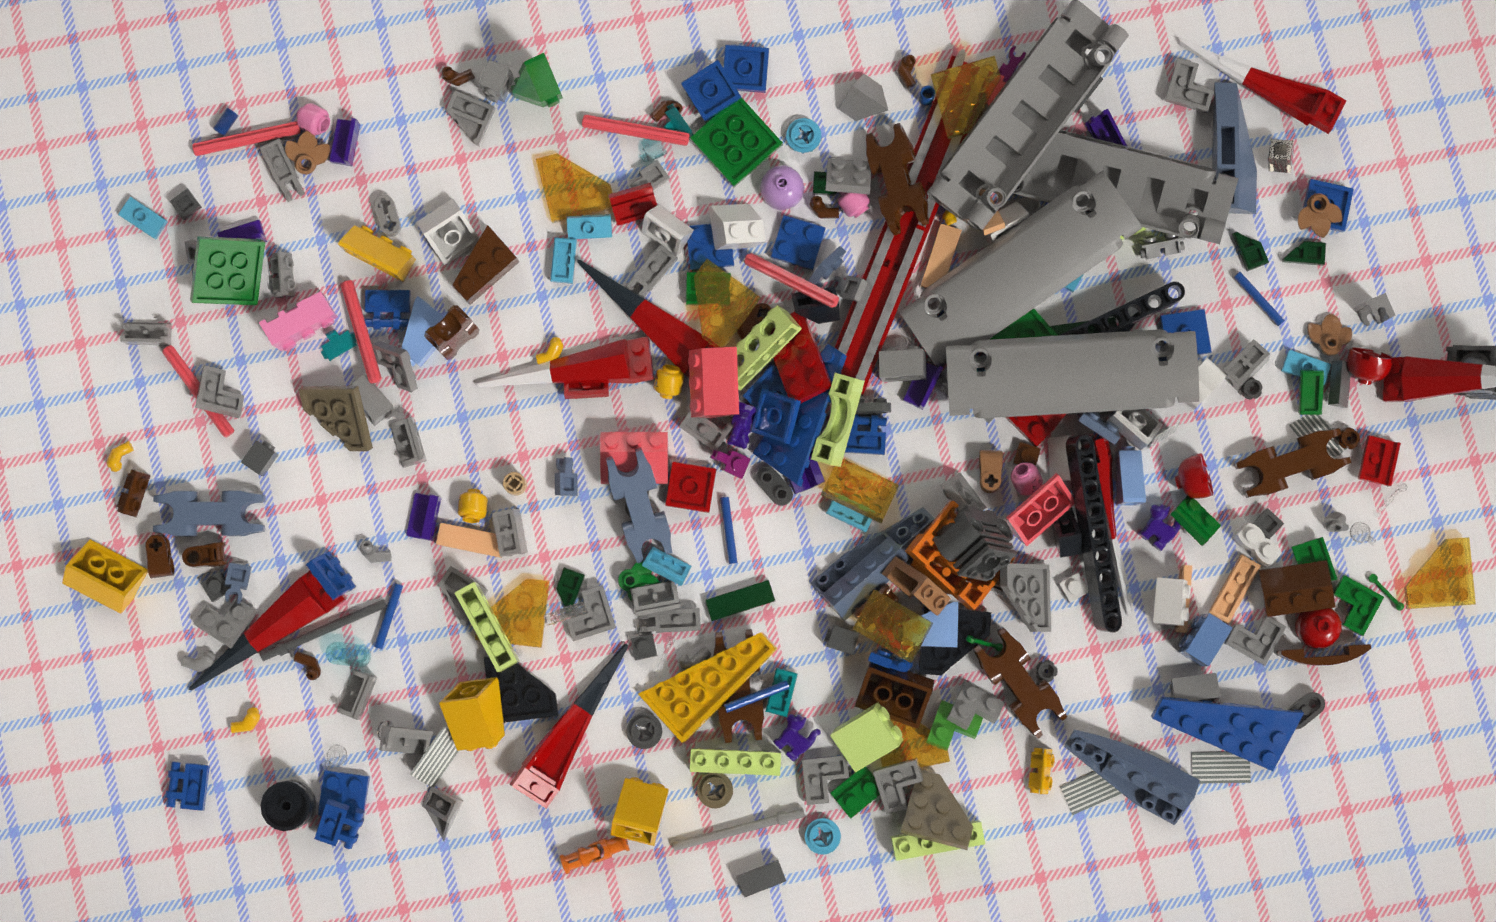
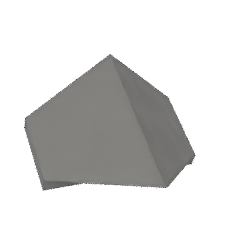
[839,74,888,122]
[422,786,463,841]

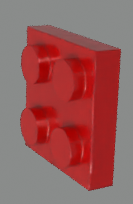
[665,462,717,513]

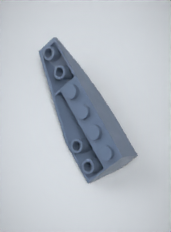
[1212,82,1257,214]
[811,507,935,621]
[1064,729,1200,825]

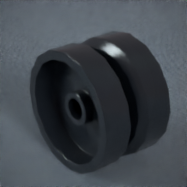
[260,780,316,831]

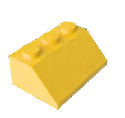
[338,225,416,282]
[62,539,148,614]

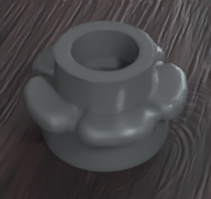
[1240,378,1262,400]
[1036,660,1058,682]

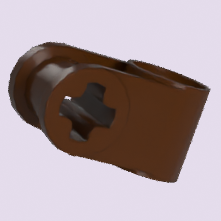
[730,303,771,340]
[145,535,174,579]
[182,542,228,568]

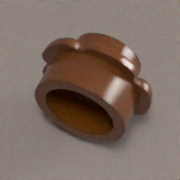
[1338,428,1360,449]

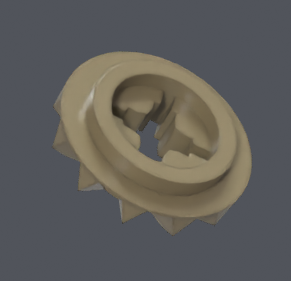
[697,773,733,809]

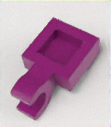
[997,46,1026,83]
[710,450,751,479]

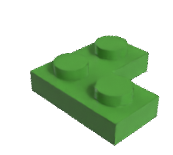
[926,700,983,751]

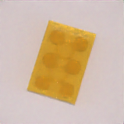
[821,459,899,523]
[853,589,933,663]

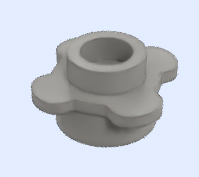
[1324,512,1349,532]

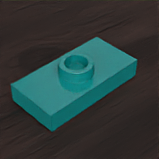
[765,668,798,717]

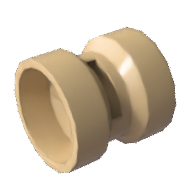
[503,472,527,496]

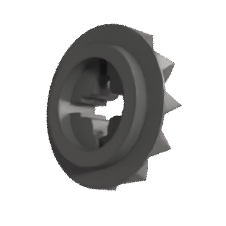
[627,713,663,749]

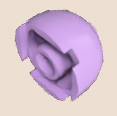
[760,165,804,211]

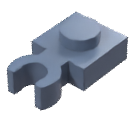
[225,563,252,604]

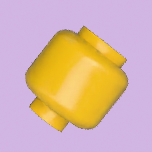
[654,365,684,399]
[458,489,488,523]

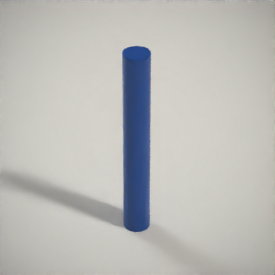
[1234,272,1285,326]
[720,497,738,564]
[374,583,403,649]
[724,680,789,713]

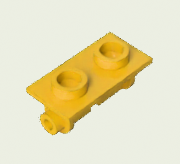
[1028,748,1055,794]

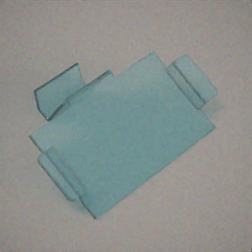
[639,138,667,162]

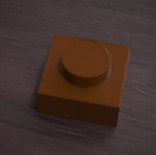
[1013,442,1041,466]

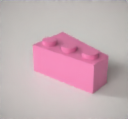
[259,291,338,351]

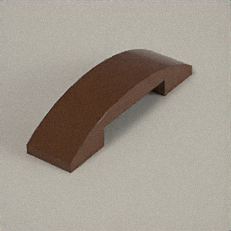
[1276,644,1371,666]

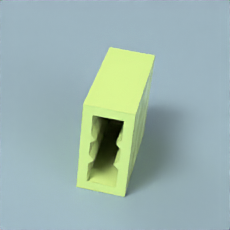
[830,702,903,772]

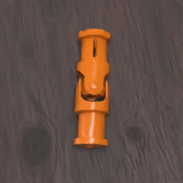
[560,837,630,874]

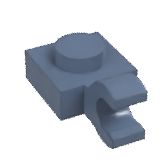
[555,457,578,496]

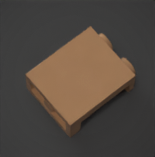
[882,556,951,616]

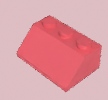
[688,347,739,418]
[600,432,669,484]
[1004,473,1074,546]

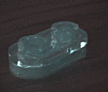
[326,642,372,667]

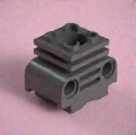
[1446,345,1496,400]
[933,505,1017,581]

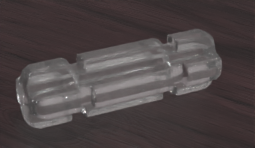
[544,602,587,626]

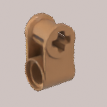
[979,450,1003,493]

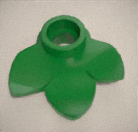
[618,560,660,601]

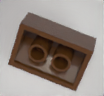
[1259,560,1336,617]
[854,662,935,729]

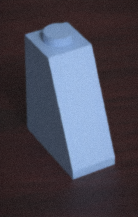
[402,296,444,367]
[1116,446,1146,506]
[898,602,958,647]

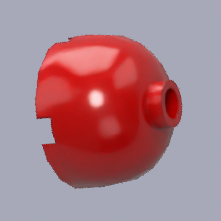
[1347,347,1394,385]
[1175,453,1214,499]
[1295,608,1342,649]

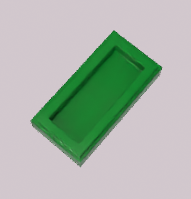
[1298,370,1324,415]

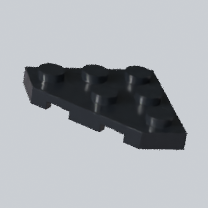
[919,606,992,676]
[484,657,559,723]

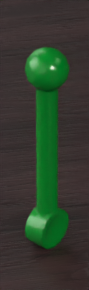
[1368,574,1404,611]
[966,635,1003,652]

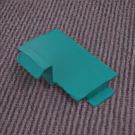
[664,104,694,137]
[321,329,357,361]

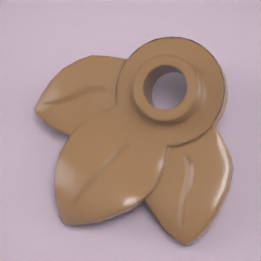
[285,130,330,175]
[1298,193,1342,238]
[1307,314,1352,356]

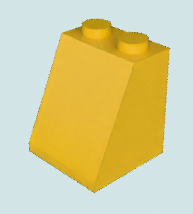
[439,677,505,751]
[611,777,669,846]

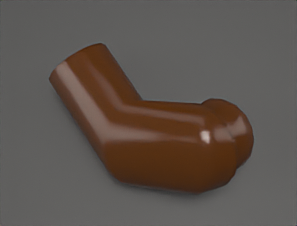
[897,55,916,89]
[441,66,475,86]
[650,101,683,122]
[809,196,839,219]
[294,651,321,680]

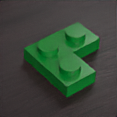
[1333,575,1384,636]

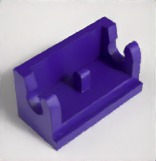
[1085,109,1128,147]

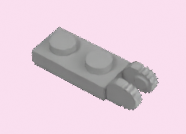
[259,138,305,202]
[626,244,678,298]
[638,608,701,633]

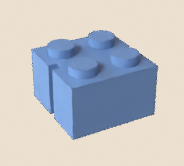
[1178,613,1232,666]

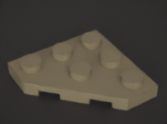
[298,386,373,451]
[901,770,973,850]

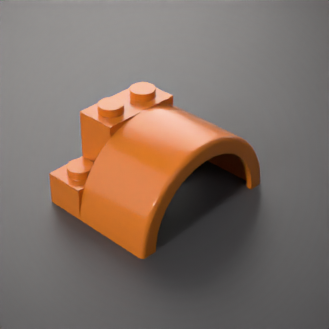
[905,501,1015,610]

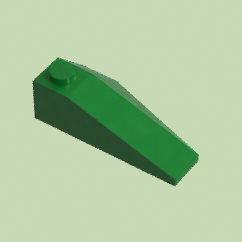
[510,53,563,108]

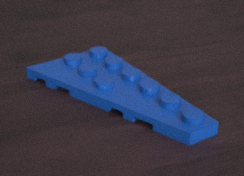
[753,343,847,487]
[1151,696,1304,771]

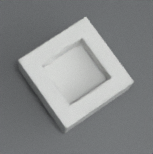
[1058,572,1088,603]

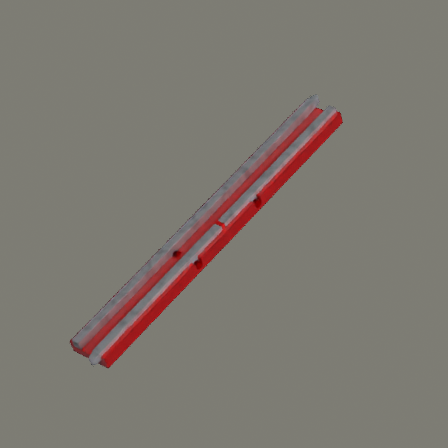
[835,49,993,396]

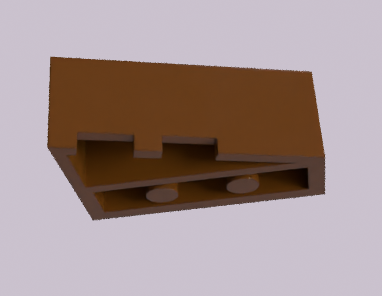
[452,225,519,305]

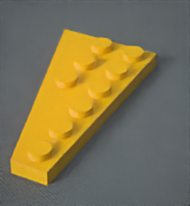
[638,632,778,743]

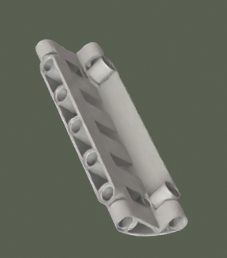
[927,0,1129,231]
[1013,130,1239,245]
[899,170,1142,367]
[946,330,1199,418]

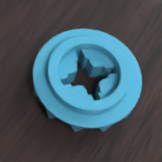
[786,118,821,154]
[805,818,841,855]

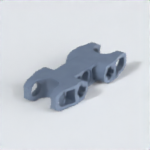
[606,448,672,563]
[153,491,266,537]

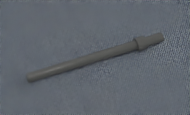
[260,599,387,661]

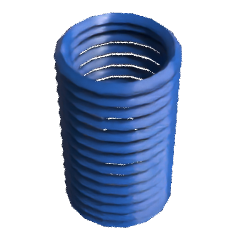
[919,86,935,106]
[213,108,239,136]

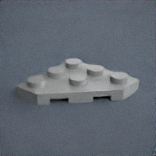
[1000,563,1051,632]

